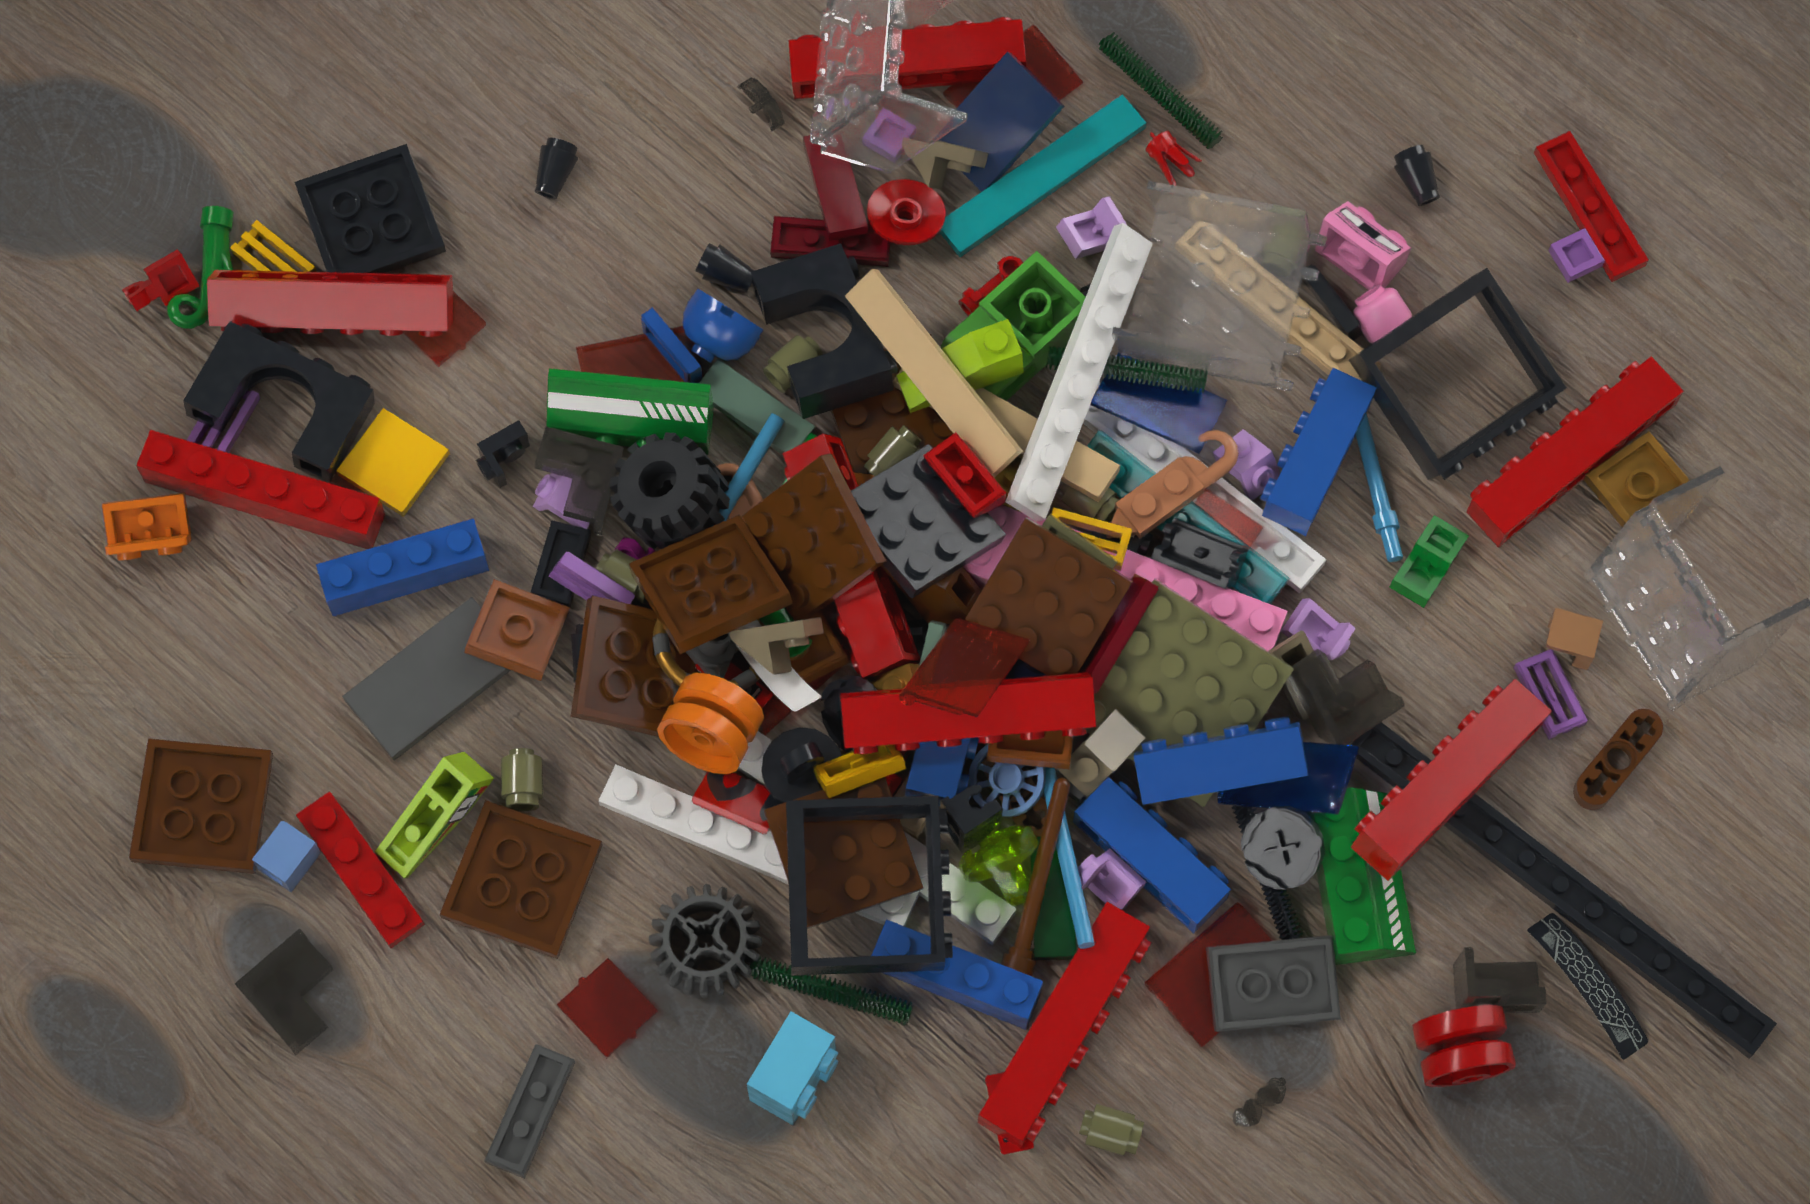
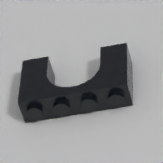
[751,243,898,419]
[183,321,375,483]

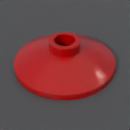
[867,179,946,245]

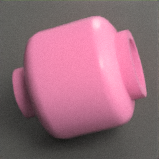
[1353,285,1412,343]

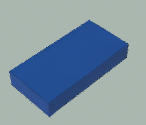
[641,307,702,383]

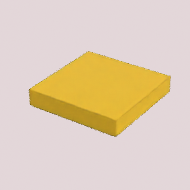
[336,408,450,517]

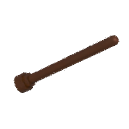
[1001,778,1070,976]

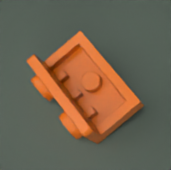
[102,493,192,561]

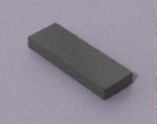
[484,1044,575,1179]

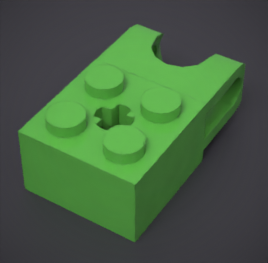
[941,251,1086,401]

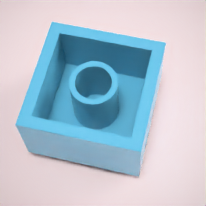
[747,1011,839,1125]

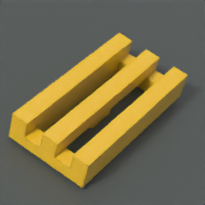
[230,220,317,272]
[1052,507,1132,571]
[813,744,906,798]

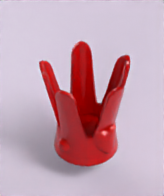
[1145,131,1202,189]

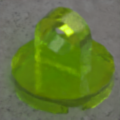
[958,825,1038,907]

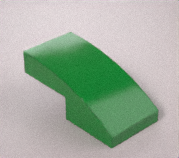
[1389,515,1469,608]

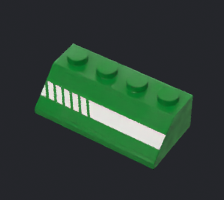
[546,368,714,455]
[1305,787,1416,965]

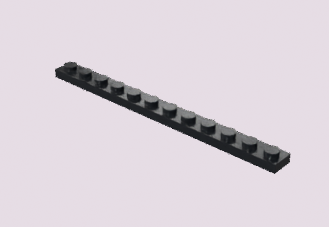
[1347,717,1777,1059]

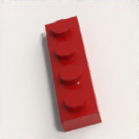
[1534,131,1649,282]
[296,791,425,949]

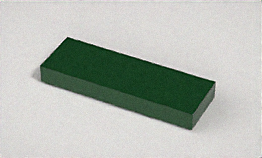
[1029,835,1076,960]

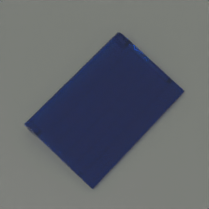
[1090,351,1228,454]
[1217,742,1359,815]

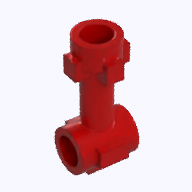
[958,256,1023,316]

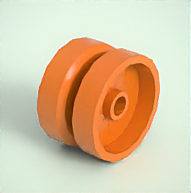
[657,673,764,774]

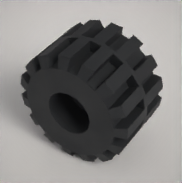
[609,432,730,550]

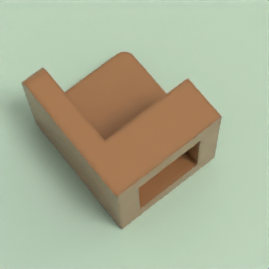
[1546,608,1603,670]

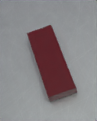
[803,129,868,241]
[770,216,891,267]
[1079,574,1159,694]

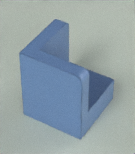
[252,821,321,892]

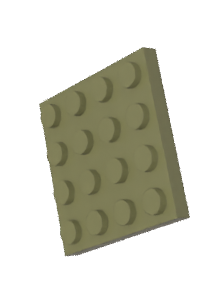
[1086,578,1294,807]

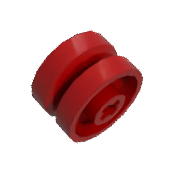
[1412,1005,1516,1087]

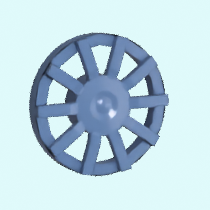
[969,744,1046,817]

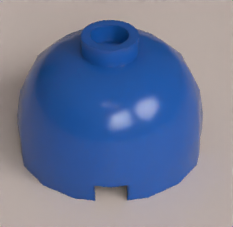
[682,288,763,363]

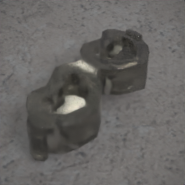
[737,77,785,132]
[1233,1077,1286,1127]

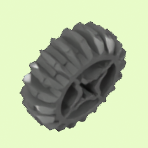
[649,884,762,998]

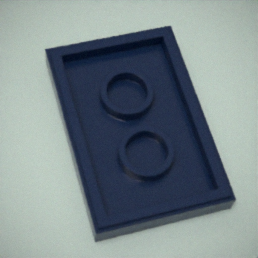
[931,52,1065,192]

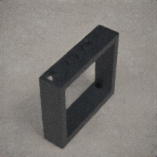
[1349,268,1567,480]
[786,796,953,976]

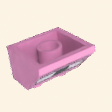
[1315,201,1411,290]

